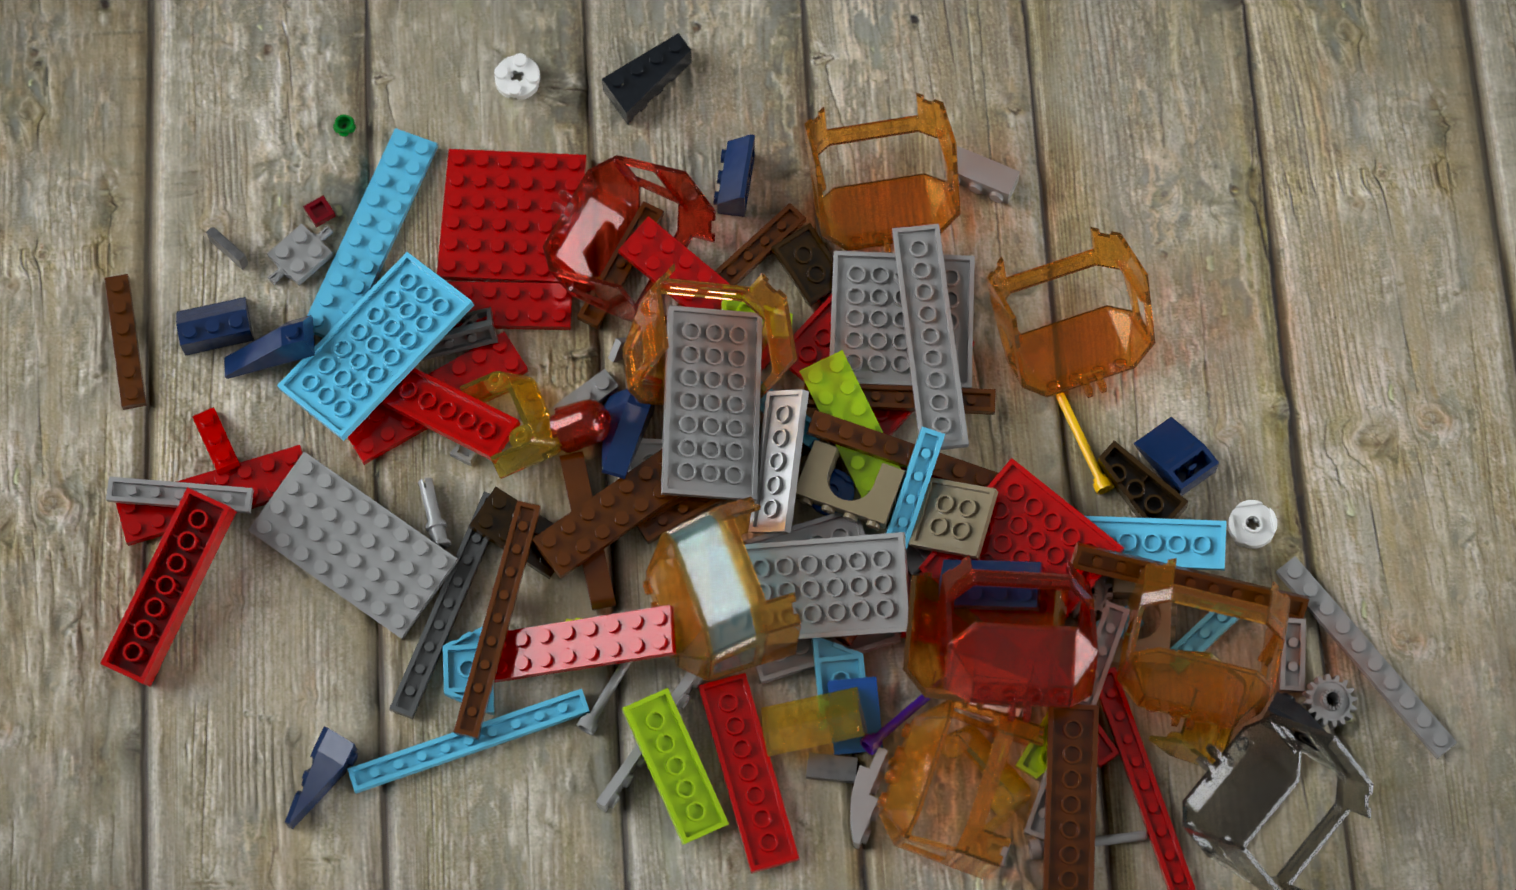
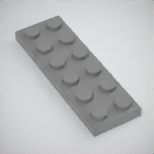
[749,389,809,534]

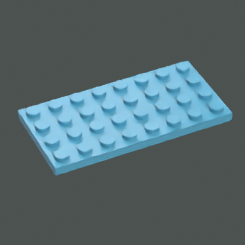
[277,252,474,441]

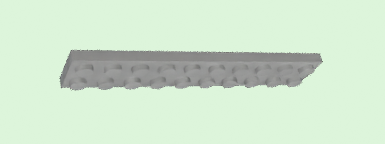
[892,224,969,450]

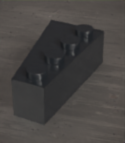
[602,33,692,125]

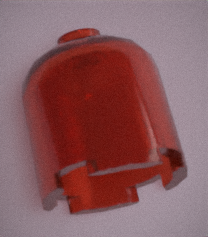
[550,399,611,453]

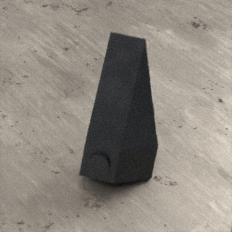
[1260,691,1354,771]

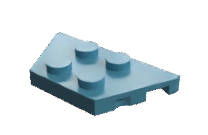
[443,626,495,715]
[811,638,866,730]

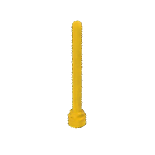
[1056,391,1114,495]

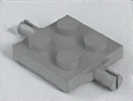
[267,223,334,286]

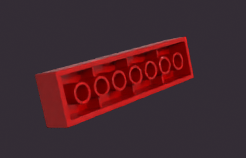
[100,487,236,687]

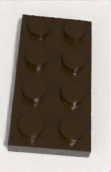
[469,486,555,579]

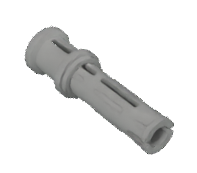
[418,478,452,549]

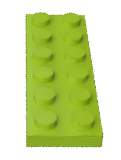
[800,350,901,498]
[622,688,729,845]

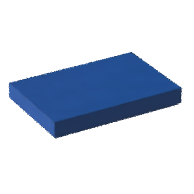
[827,676,883,755]

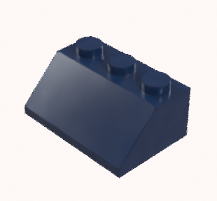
[713,134,755,217]
[176,297,255,356]

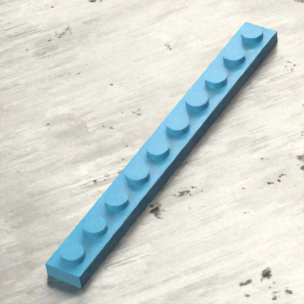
[347,688,590,794]

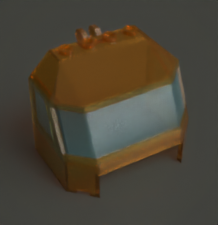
[643,497,801,681]

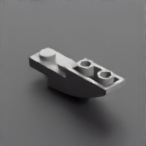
[850,747,890,849]

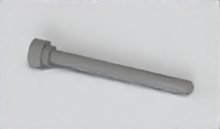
[577,662,632,735]
[1028,831,1148,860]

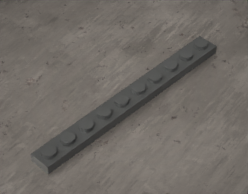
[389,492,490,719]

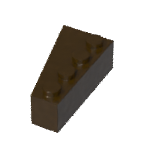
[1098,440,1189,519]

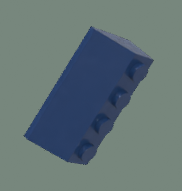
[939,560,1042,611]

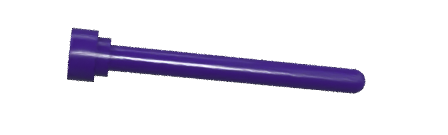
[860,673,953,755]

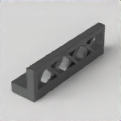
[421,307,498,361]

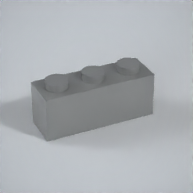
[944,145,1020,204]

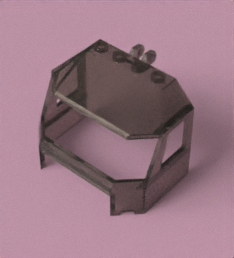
[1182,714,1374,890]

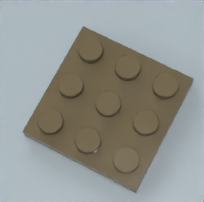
[909,477,998,560]

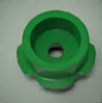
[333,114,356,137]

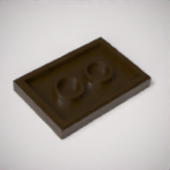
[771,223,833,307]

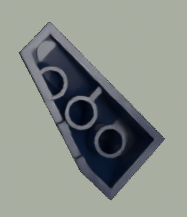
[224,315,315,379]
[602,386,656,479]
[285,726,358,829]

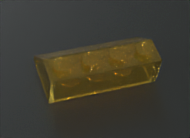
[761,687,867,757]

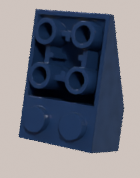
[1134,417,1219,496]

